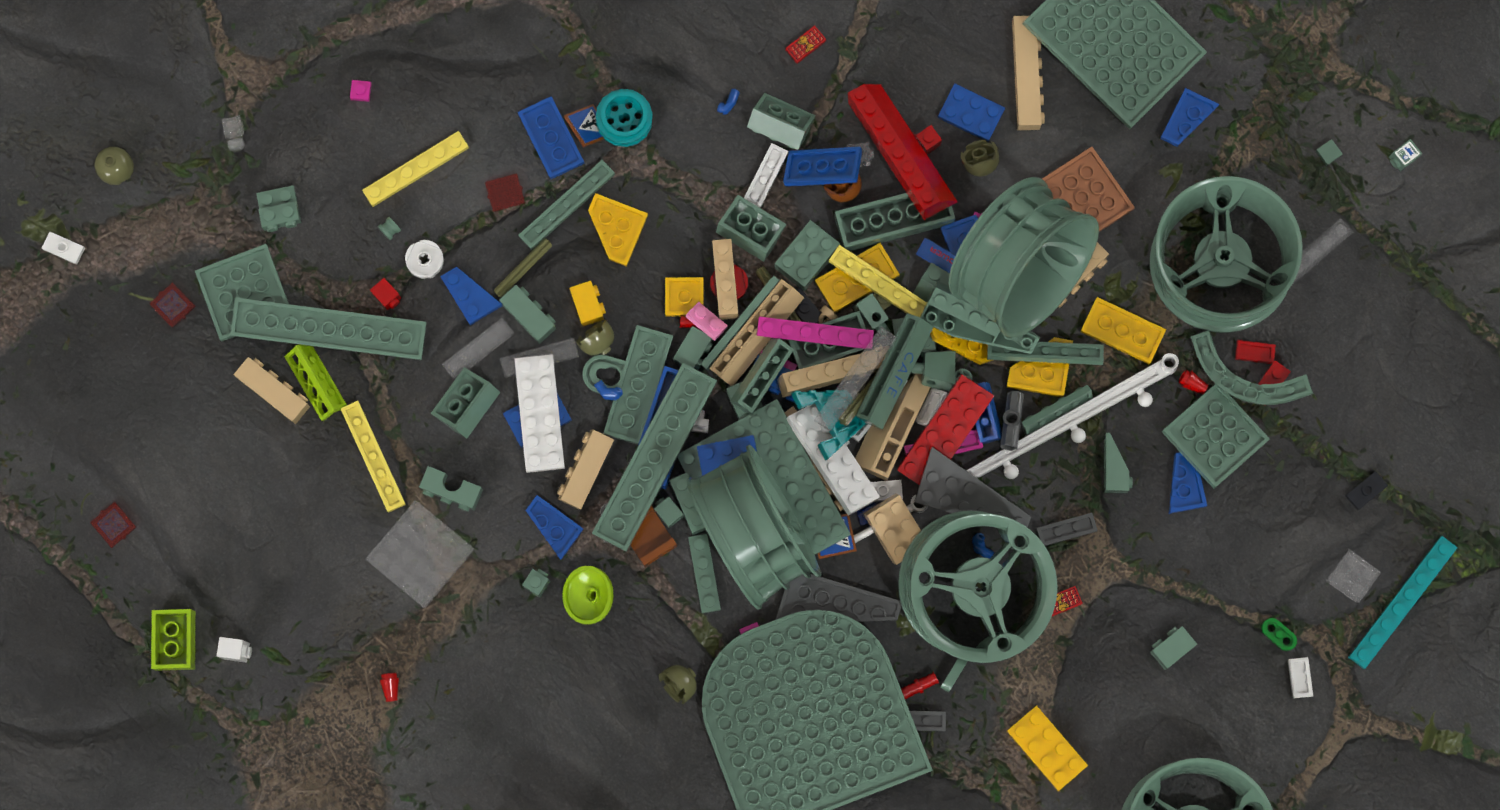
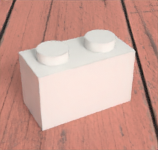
[217,637,252,663]

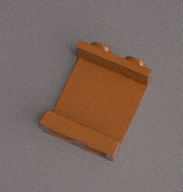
[631,506,677,567]

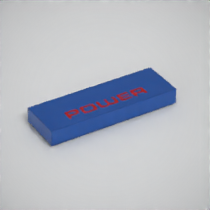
[916,238,956,274]

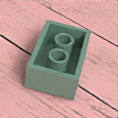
[775,220,840,291]

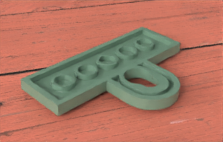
[583,325,673,445]

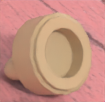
[818,305,838,324]

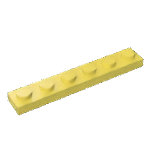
[362,131,469,207]
[828,245,927,317]
[341,401,406,513]

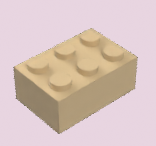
[863,493,921,565]

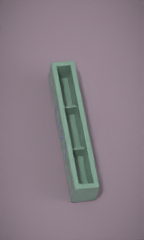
[856,313,933,429]

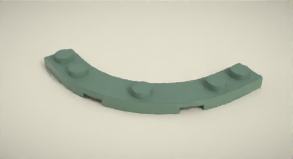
[1191,330,1313,405]

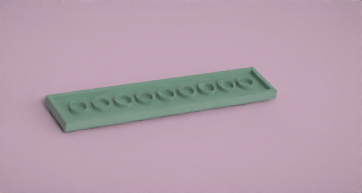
[230,298,427,360]
[592,363,717,552]

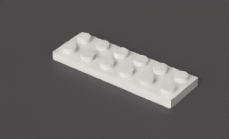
[515,354,565,473]
[786,404,880,516]

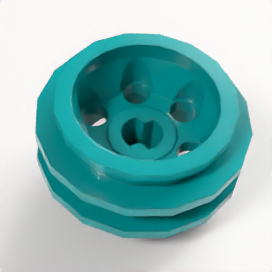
[596,89,653,147]

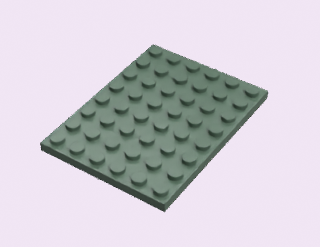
[1023,0,1207,129]
[677,399,851,555]

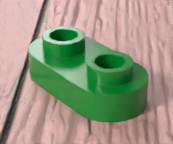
[1261,618,1297,651]

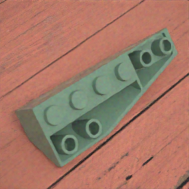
[920,281,1040,354]

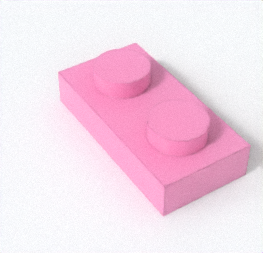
[686,302,728,341]

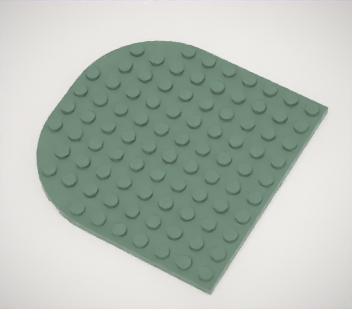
[702,610,933,810]

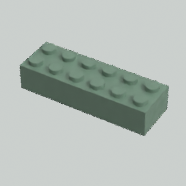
[834,193,955,251]

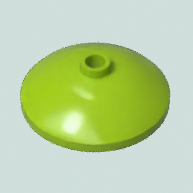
[563,566,613,624]

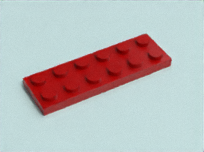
[897,374,994,484]

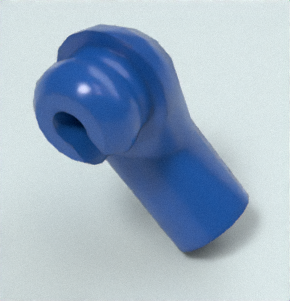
[717,89,740,115]
[594,380,623,400]
[972,533,994,559]

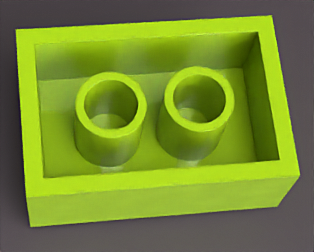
[151,609,195,671]

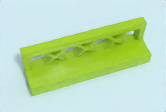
[284,344,347,421]

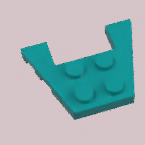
[791,390,866,461]

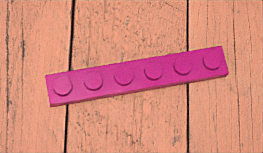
[757,317,874,350]

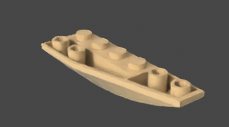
[855,374,931,481]

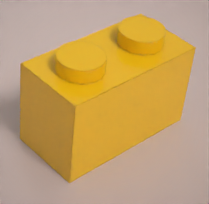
[570,281,606,327]

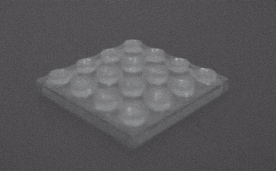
[365,500,475,609]

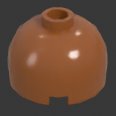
[824,174,862,203]

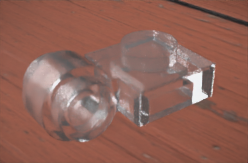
[221,115,245,153]

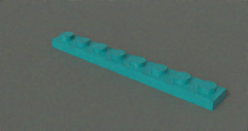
[1348,536,1458,669]

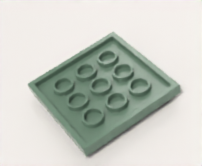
[195,244,289,342]
[1162,384,1270,489]

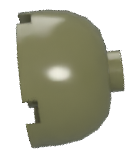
[961,140,999,177]
[94,146,134,185]
[576,320,614,356]
[659,665,697,704]

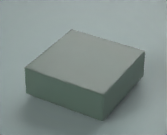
[1315,139,1343,166]

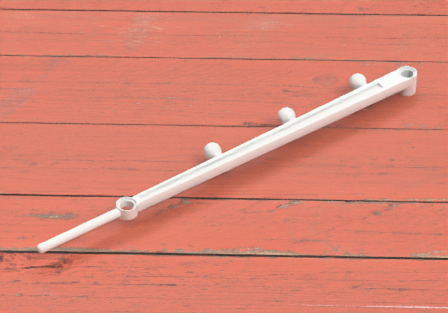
[853,353,1179,543]

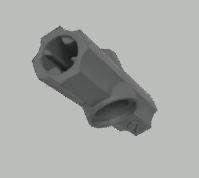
[1000,391,1024,451]

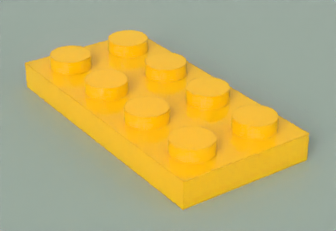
[815,243,900,313]
[1080,297,1166,365]
[1007,706,1088,791]

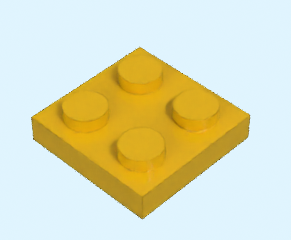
[665,277,704,316]

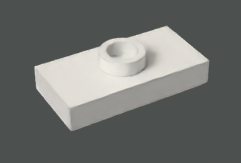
[41,232,85,265]
[915,388,948,426]
[871,480,903,502]
[1288,657,1313,698]

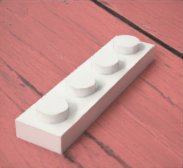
[744,143,788,208]

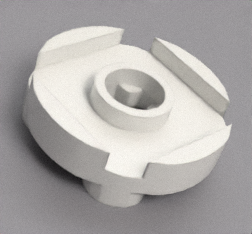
[405,240,444,279]

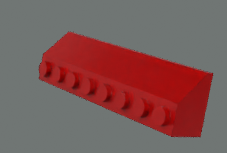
[848,84,957,220]

